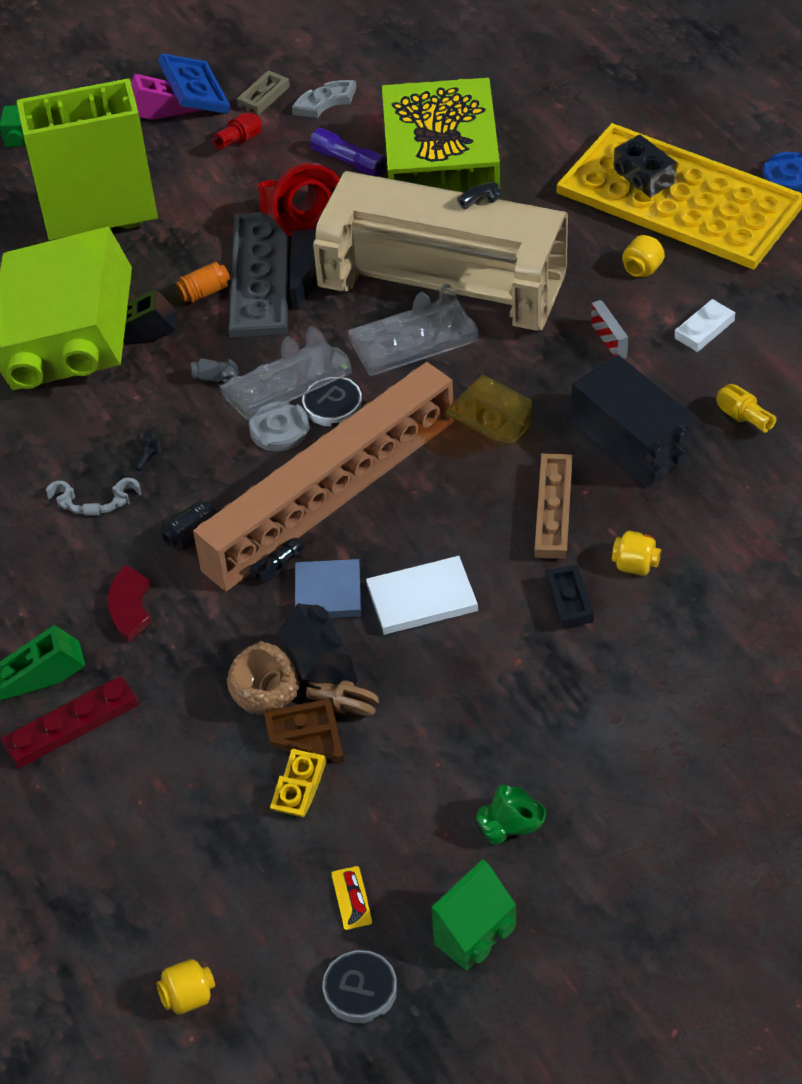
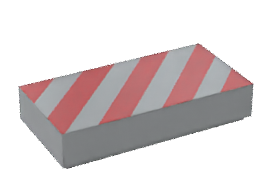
[591,300,628,359]

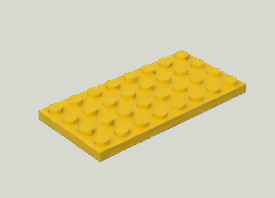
[556,123,802,270]

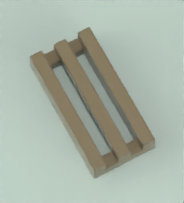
[237,70,290,115]

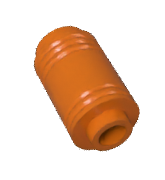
[175,261,230,304]

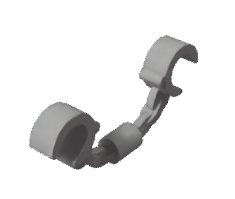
[46,478,141,516]

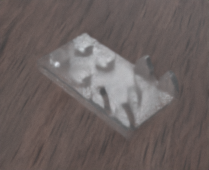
[348,284,478,376]
[220,326,352,420]

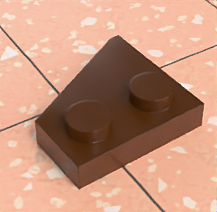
[264,698,344,763]

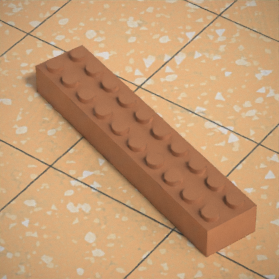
[193,362,454,592]

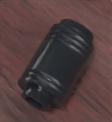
[161,501,217,550]

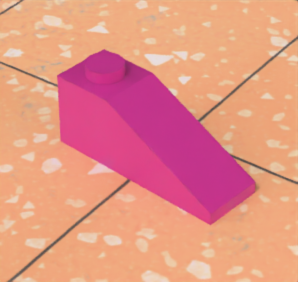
[131,74,204,120]

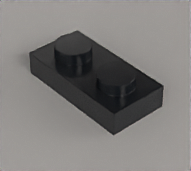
[545,564,594,628]

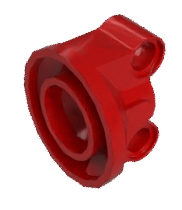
[257,163,340,236]

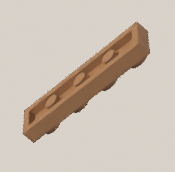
[535,454,573,559]

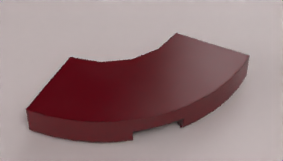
[108,565,151,642]

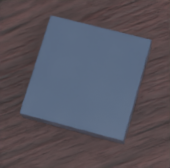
[295,559,361,618]

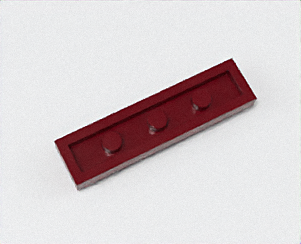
[1,676,139,769]

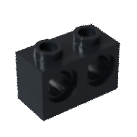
[613,134,677,198]

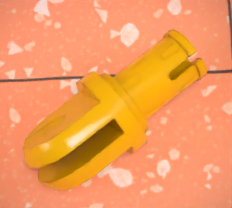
[716,384,776,433]

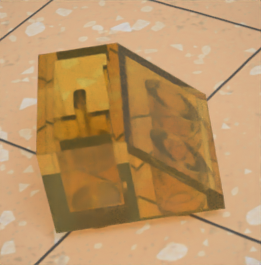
[446,374,532,443]

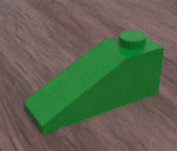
[0,625,85,701]

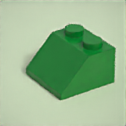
[431,859,517,971]

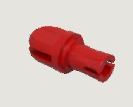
[212,113,262,150]

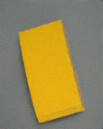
[270,749,327,818]

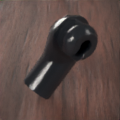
[457,181,502,209]

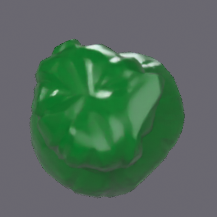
[475,784,546,845]

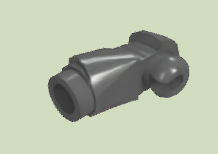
[190,358,239,384]

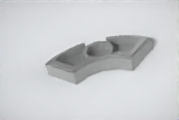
[292,80,356,118]

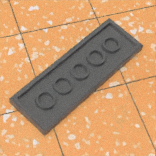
[229,212,290,337]

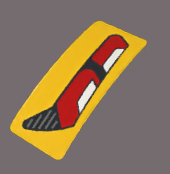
[331,866,372,930]

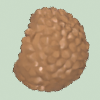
[227,641,300,715]

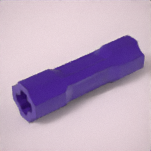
[310,127,387,177]

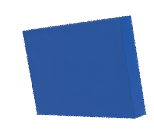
[158,54,231,114]

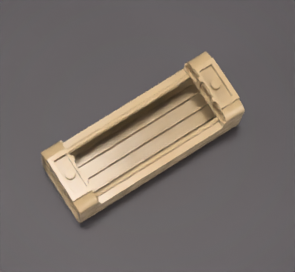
[313,171,568,331]

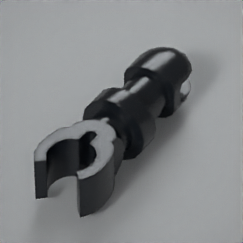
[250,538,303,584]

